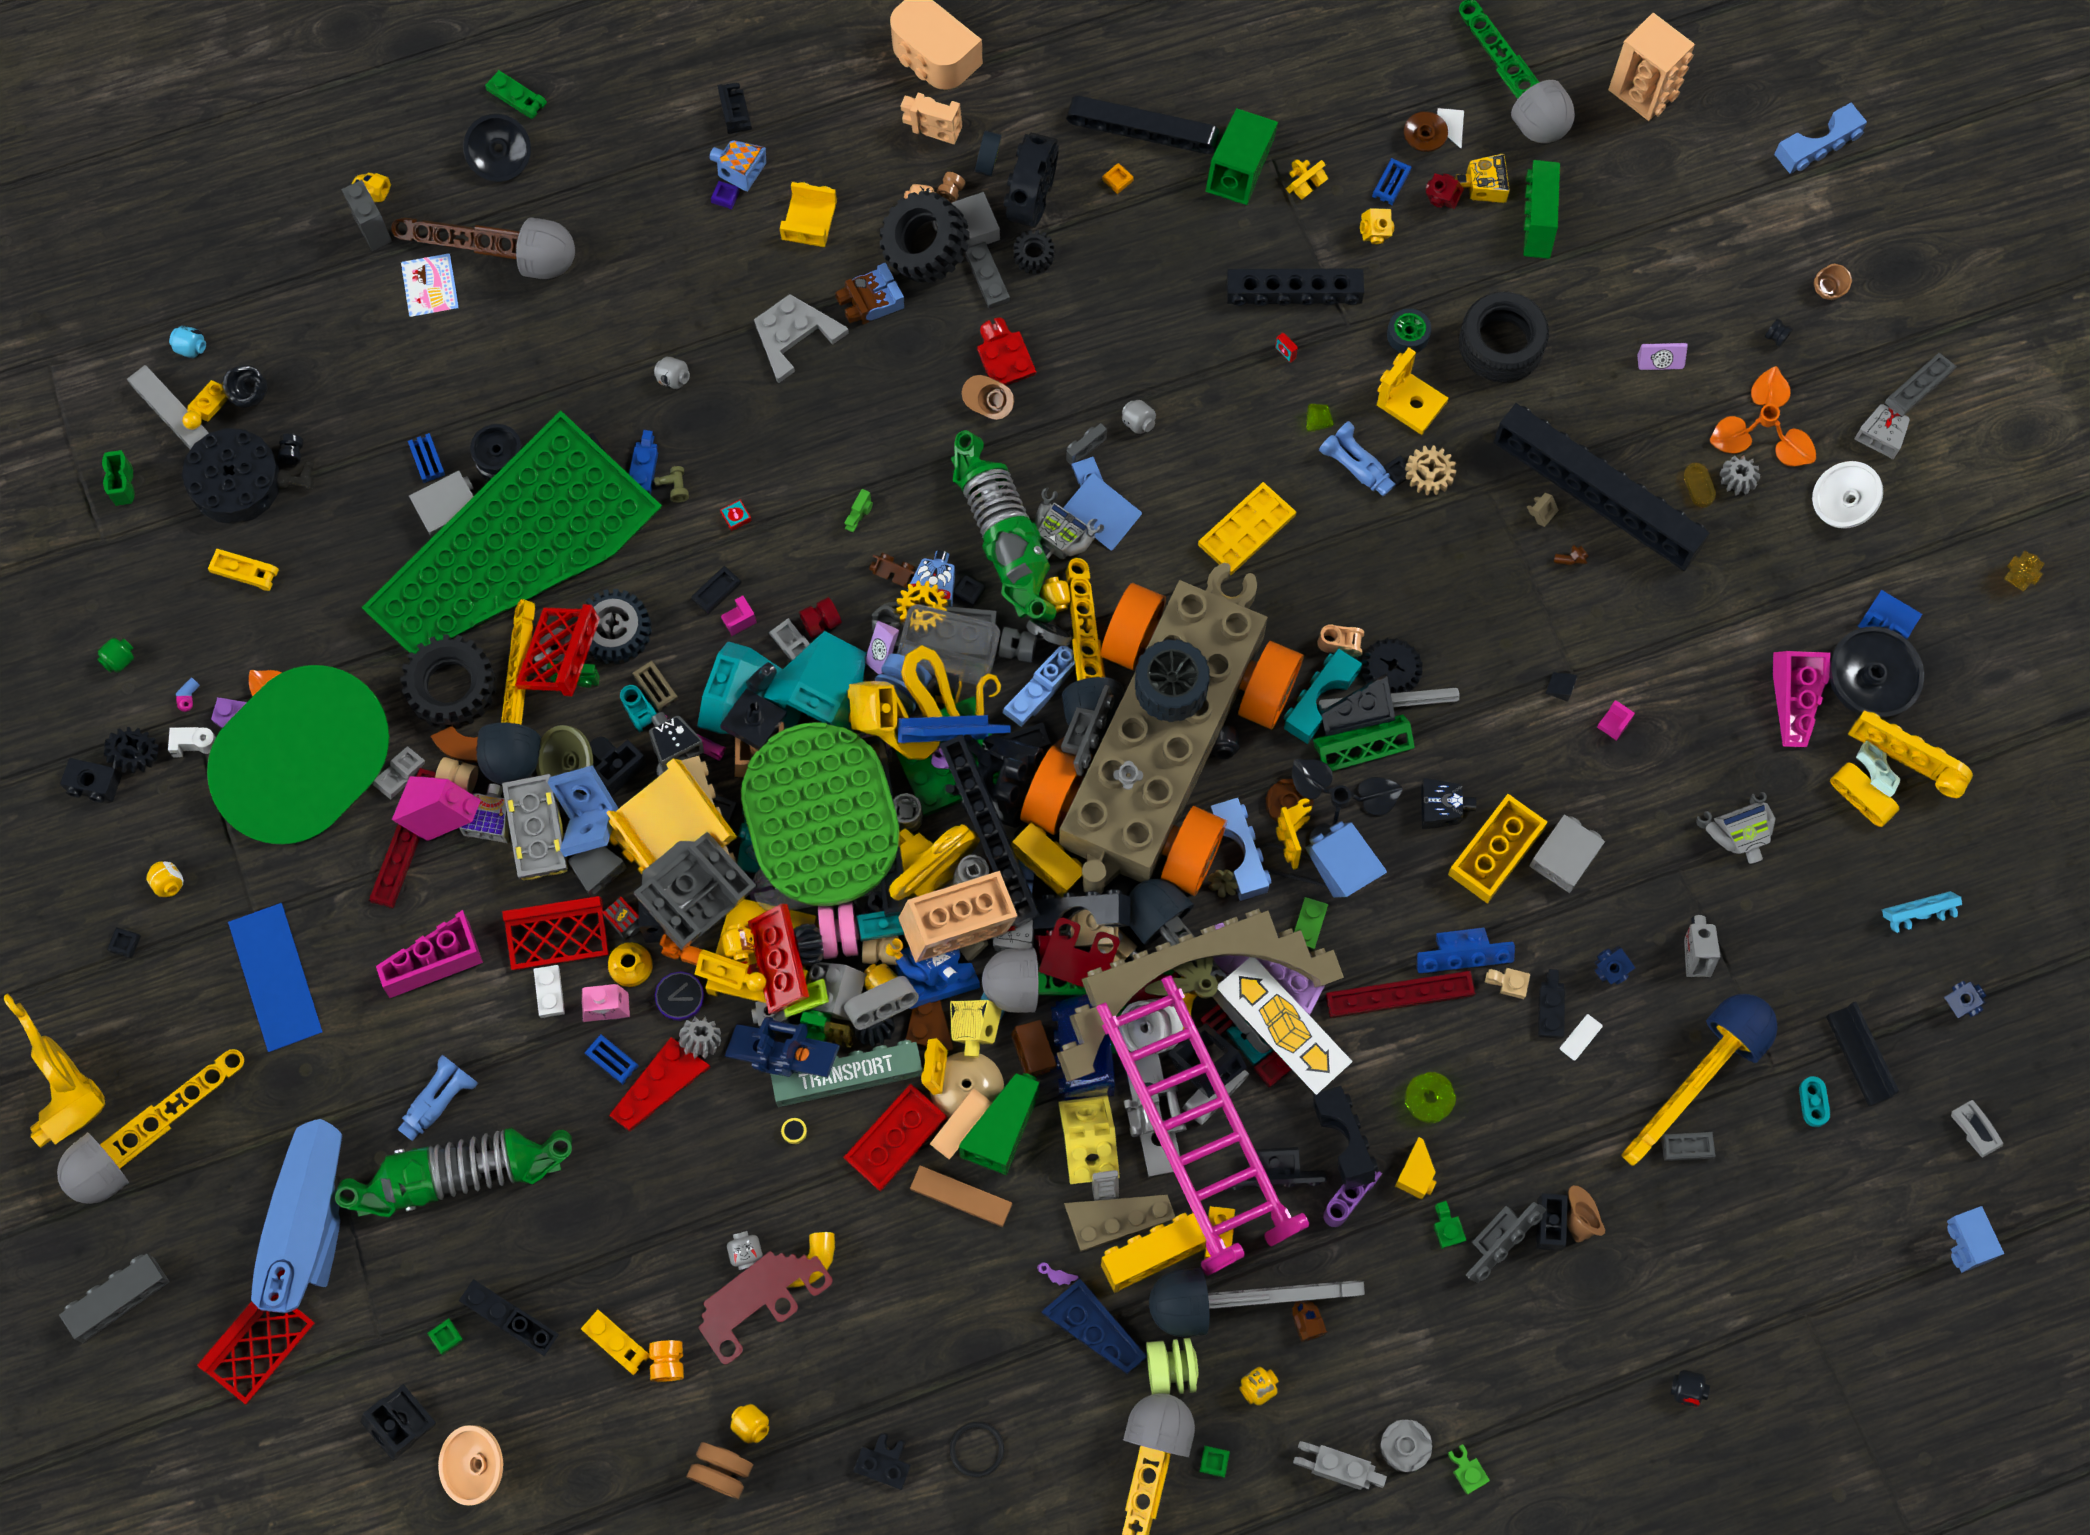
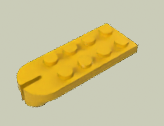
[1848,710,1973,798]

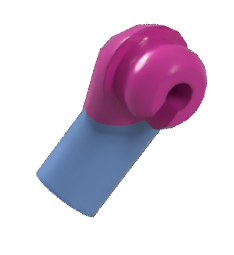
[176,678,200,712]

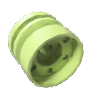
[1146,1338,1199,1395]

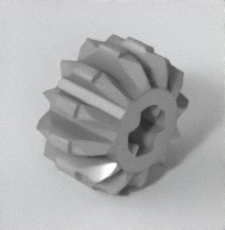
[1720,455,1761,495]
[679,1016,721,1059]

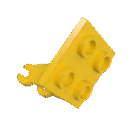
[1276,798,1312,870]

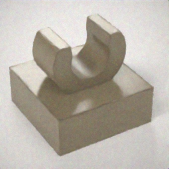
[1527,493,1559,527]

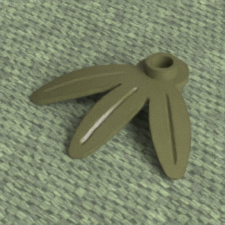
[1145,957,1218,999]

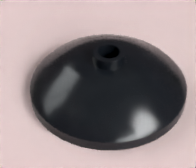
[463,114,531,182]

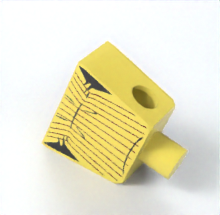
[950,1000,1002,1058]

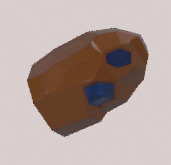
[1292,1300,1327,1342]

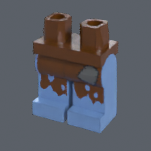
[836,263,904,324]

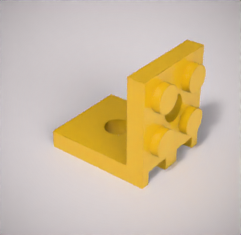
[1377,347,1448,435]

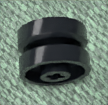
[470,424,523,481]

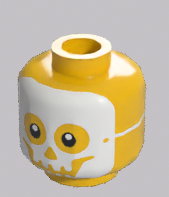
[146,861,184,897]

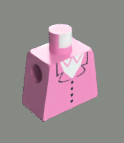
[582,984,630,1022]

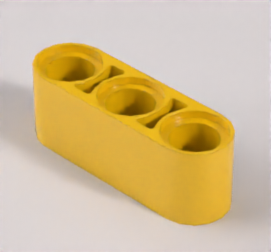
[1830,762,1899,827]

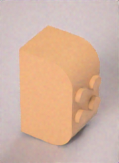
[890,0,983,90]

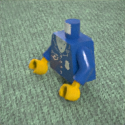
[886,938,960,986]

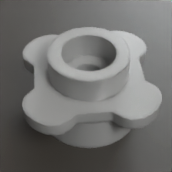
[1113,761,1143,790]

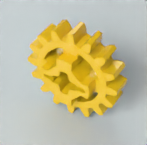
[897,581,948,632]

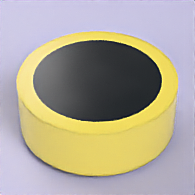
[781,1118,807,1144]

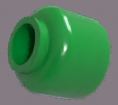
[97,638,134,673]

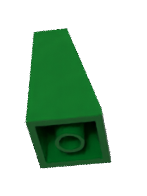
[1205,108,1278,205]
[959,1073,1039,1175]

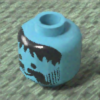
[169,325,206,358]

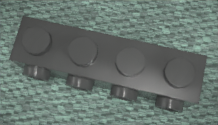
[59,1254,170,1343]

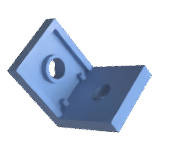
[548,766,619,857]

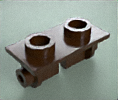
[869,552,916,588]

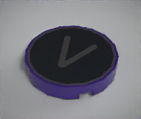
[655,972,705,1021]

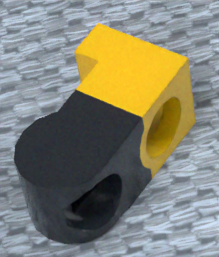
[935,672,962,704]

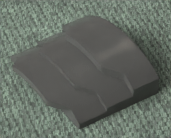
[633,832,756,951]

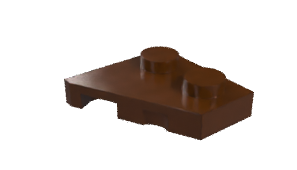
[906,1000,953,1052]

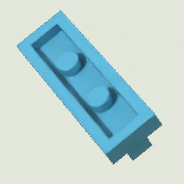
[1882,891,1962,933]

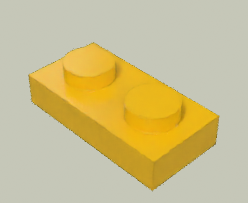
[921,1038,948,1095]

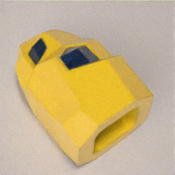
[352,172,391,202]

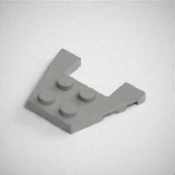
[754,294,849,383]

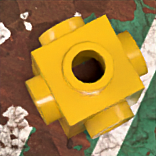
[1360,208,1394,244]

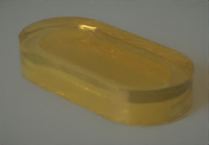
[1683,463,1716,507]

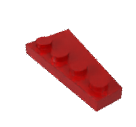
[609,1037,711,1132]

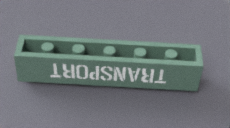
[770,1040,923,1107]

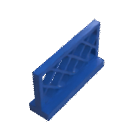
[897,715,1011,743]

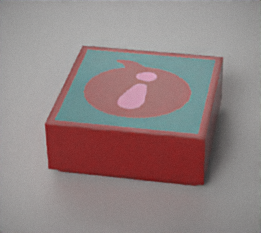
[1275,333,1298,363]
[720,500,752,531]

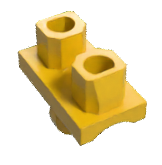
[1285,159,1328,200]

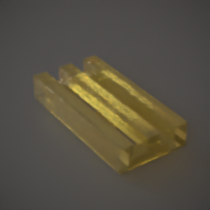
[824,1021,853,1048]

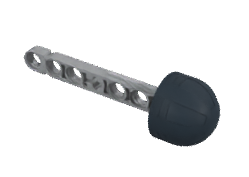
[1149,1268,1365,1337]

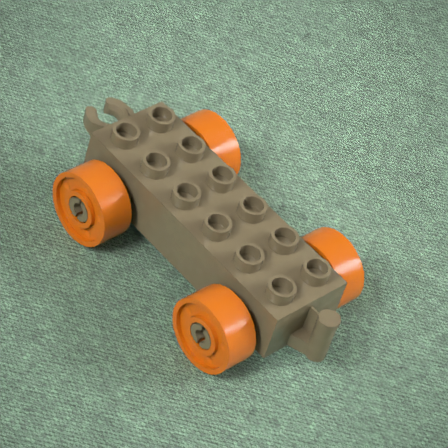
[1020,563,1304,896]

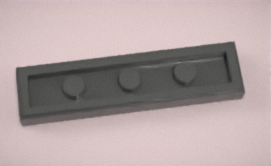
[1885,353,1957,417]

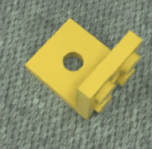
[1059,1095,1120,1184]

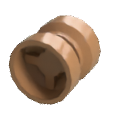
[936,172,965,203]

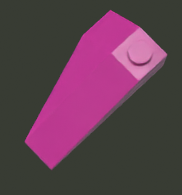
[1773,651,1830,747]

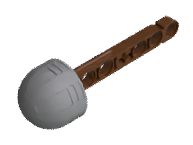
[391,218,575,279]

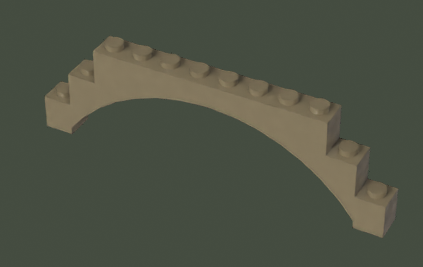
[1057,909,1344,1081]

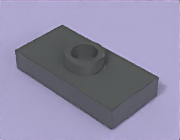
[1661,1132,1716,1161]

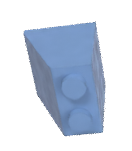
[1305,821,1387,898]

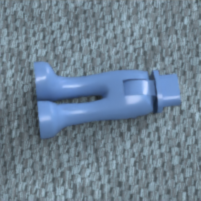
[1319,421,1396,496]
[398,1055,478,1141]

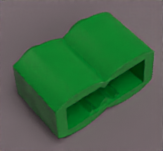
[102,450,135,506]

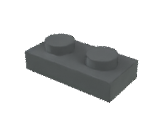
[1066,423,1107,466]

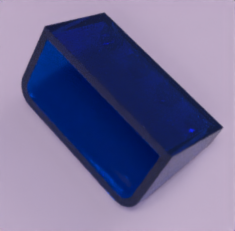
[1051,994,1115,1101]

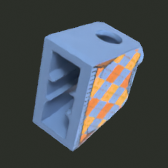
[710,140,766,192]

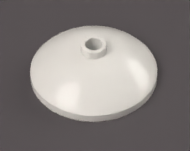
[1812,461,1883,528]

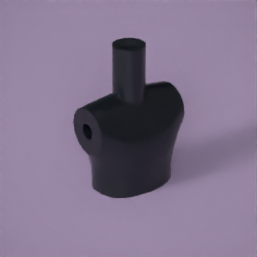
[746,662,777,694]

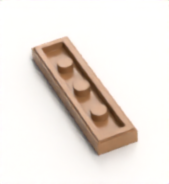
[910,1166,1012,1227]

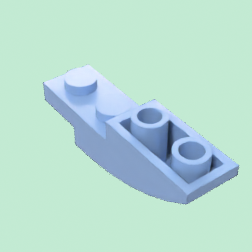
[1003,646,1075,727]

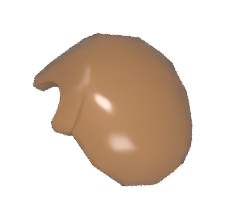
[1813,264,1852,300]

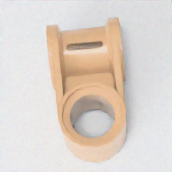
[1317,624,1364,657]

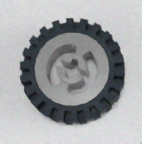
[576,589,652,664]

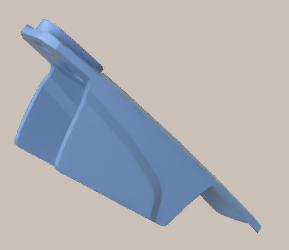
[251,1119,342,1313]

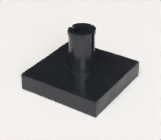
[720,688,787,750]

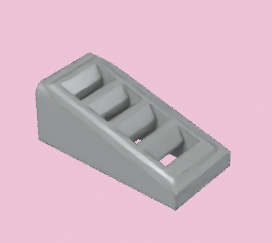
[1092,1170,1119,1201]

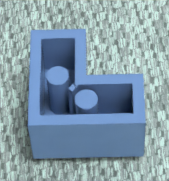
[1947,1206,2004,1273]

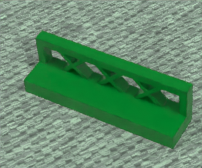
[1313,714,1415,771]

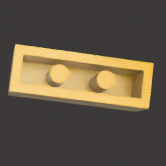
[1011,822,1083,898]

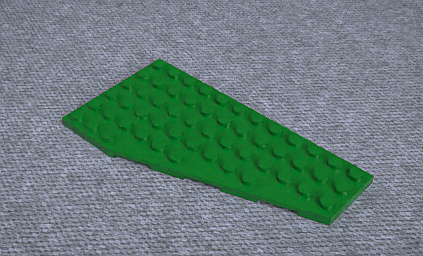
[362,410,662,654]

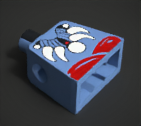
[908,550,955,607]

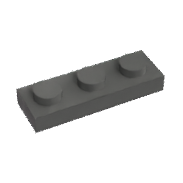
[965,242,1010,309]

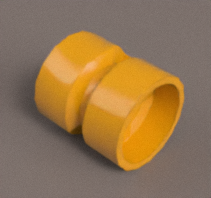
[649,1340,684,1382]

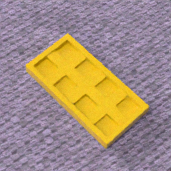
[1198,482,1296,575]

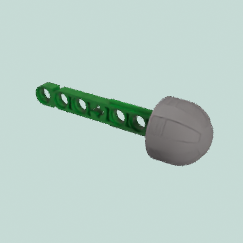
[1459,0,1575,143]
[982,948,1174,1013]

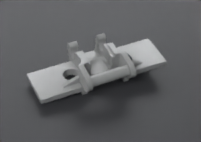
[1124,1053,1187,1177]

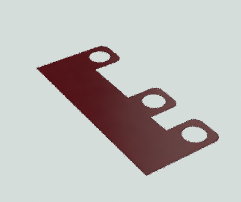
[1038,918,1179,1004]

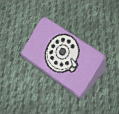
[1637,343,1687,370]
[865,621,899,674]

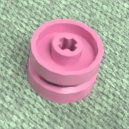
[818,902,859,959]

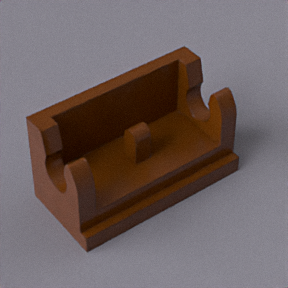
[1011,1020,1057,1077]

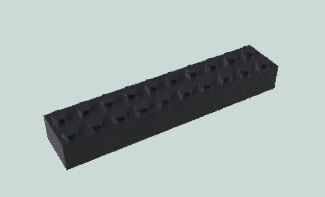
[1493,403,1710,572]

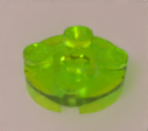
[1405,1072,1456,1123]

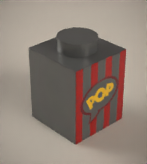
[602,897,640,940]

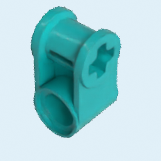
[620,685,657,733]

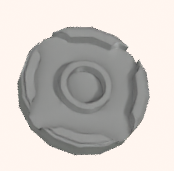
[1380,1420,1432,1473]

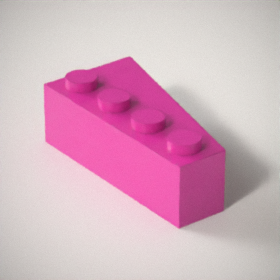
[376,910,483,998]

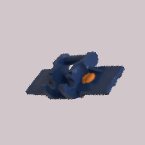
[725,1017,840,1078]

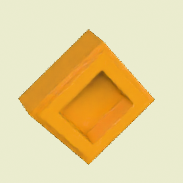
[1102,163,1134,194]

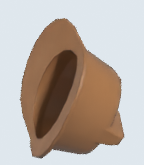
[962,375,1014,420]
[1567,1185,1605,1242]

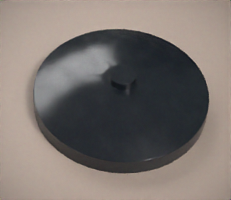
[1829,626,1924,719]

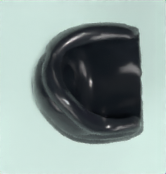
[222,365,268,408]

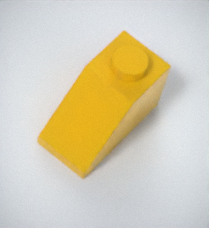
[1395,1137,1436,1199]

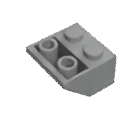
[806,962,866,1021]

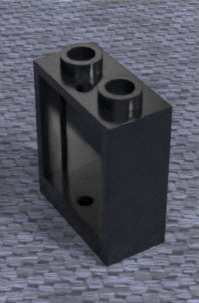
[1168,1023,1247,1098]

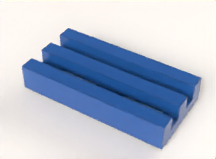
[1372,158,1412,205]
[408,433,445,483]
[585,1034,639,1085]

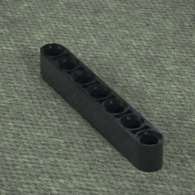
[1066,96,1219,154]

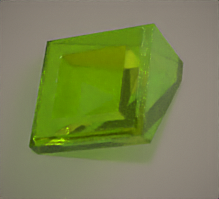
[1307,404,1334,431]

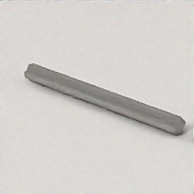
[1318,688,1460,712]

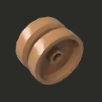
[686,1442,753,1499]

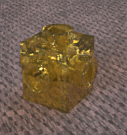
[2004,551,2045,592]

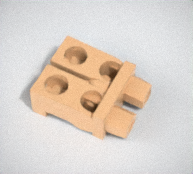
[901,93,962,145]

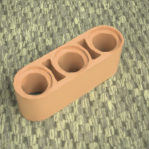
[930,1088,993,1159]

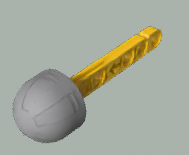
[57,1049,244,1204]
[1122,1393,1195,1535]

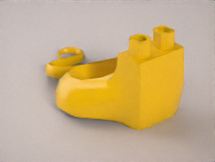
[848,645,1001,760]
[889,824,980,901]
[4,993,105,1148]

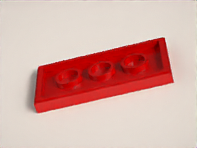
[748,904,809,1014]
[843,1084,948,1192]

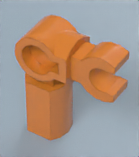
[660,934,702,966]

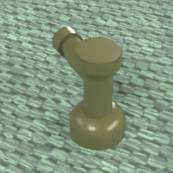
[654,466,689,502]

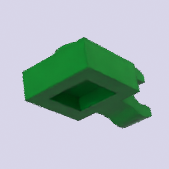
[1433,1201,1467,1249]

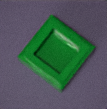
[427,1318,464,1355]
[1199,1446,1230,1478]

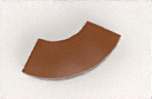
[431,726,478,763]

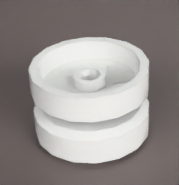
[1119,998,1183,1055]

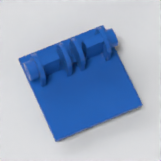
[1858,590,1922,639]

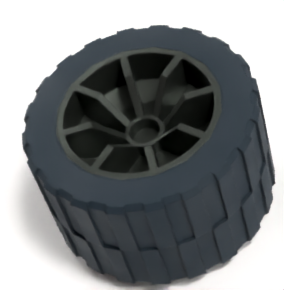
[1135,639,1210,722]

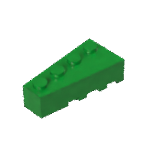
[1523,160,1560,259]

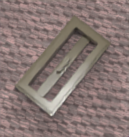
[632,661,678,712]

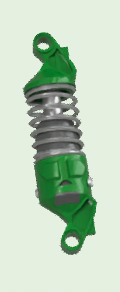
[335,1127,572,1217]

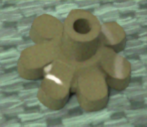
[1208,870,1238,897]

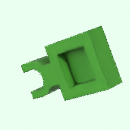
[844,489,873,533]
[1447,1444,1490,1495]

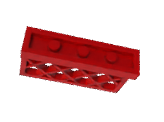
[515,604,600,696]
[502,896,609,971]
[197,1295,315,1405]

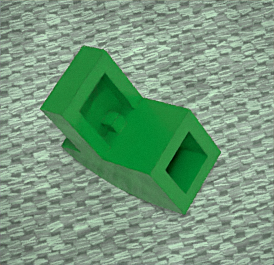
[800,1009,832,1042]

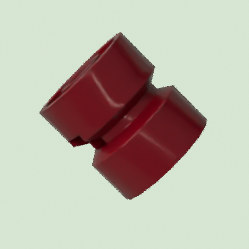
[799,597,842,638]

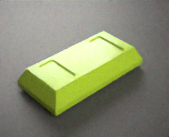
[784,979,829,1018]

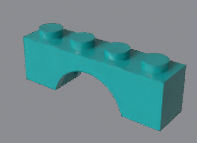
[1284,648,1362,744]

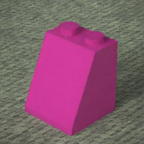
[392,776,481,840]

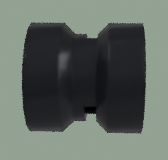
[277,434,303,465]

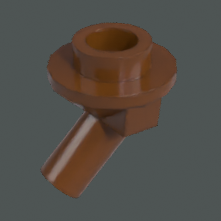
[1554,545,1589,565]

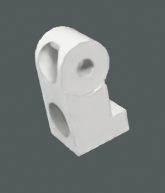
[168,727,216,757]

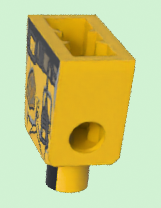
[1455,154,1509,203]

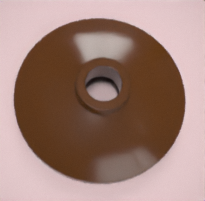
[1404,112,1448,152]

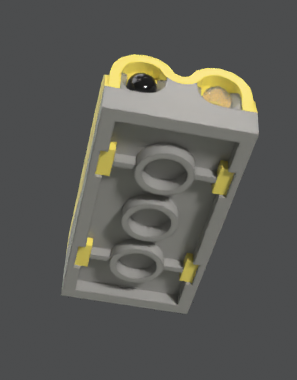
[502,774,568,880]

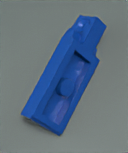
[629,430,658,494]

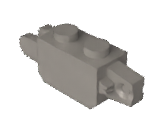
[1293,1441,1387,1490]

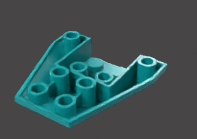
[763,631,866,732]
[697,642,802,734]

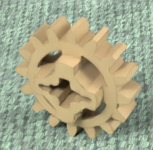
[1405,446,1456,495]

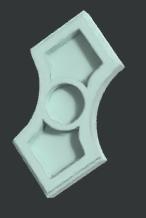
[1856,740,1900,797]

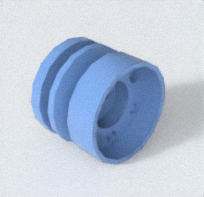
[875,653,932,714]

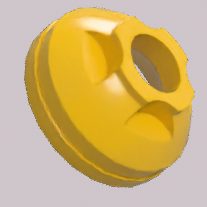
[608,942,653,987]

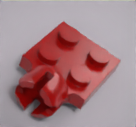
[977,318,1036,385]

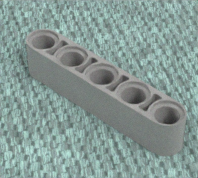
[127,365,209,450]

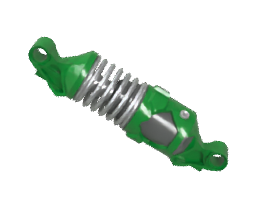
[951,430,1056,623]

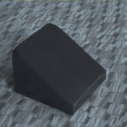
[1545,672,1578,702]

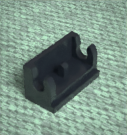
[717,83,752,134]

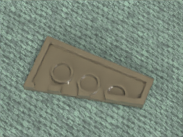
[1064,1195,1175,1252]

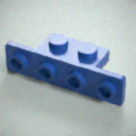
[1417,928,1515,973]

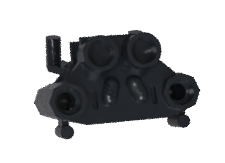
[945,734,1045,828]

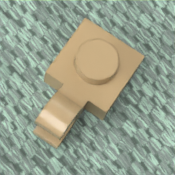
[1485,968,1530,999]

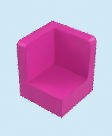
[721,596,757,636]
[1597,700,1635,741]

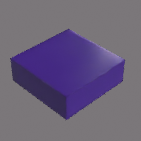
[711,181,740,209]

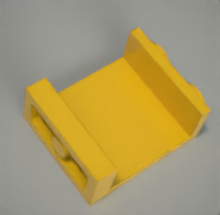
[780,182,837,247]

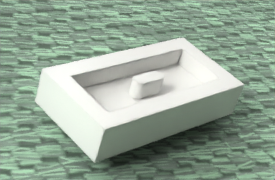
[534,965,565,1018]

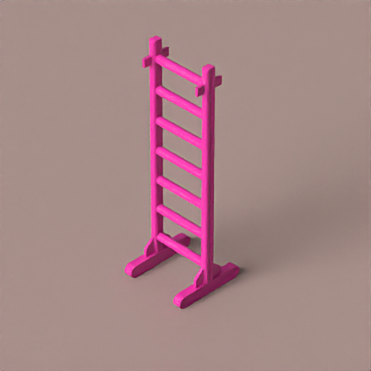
[1096,975,1309,1276]

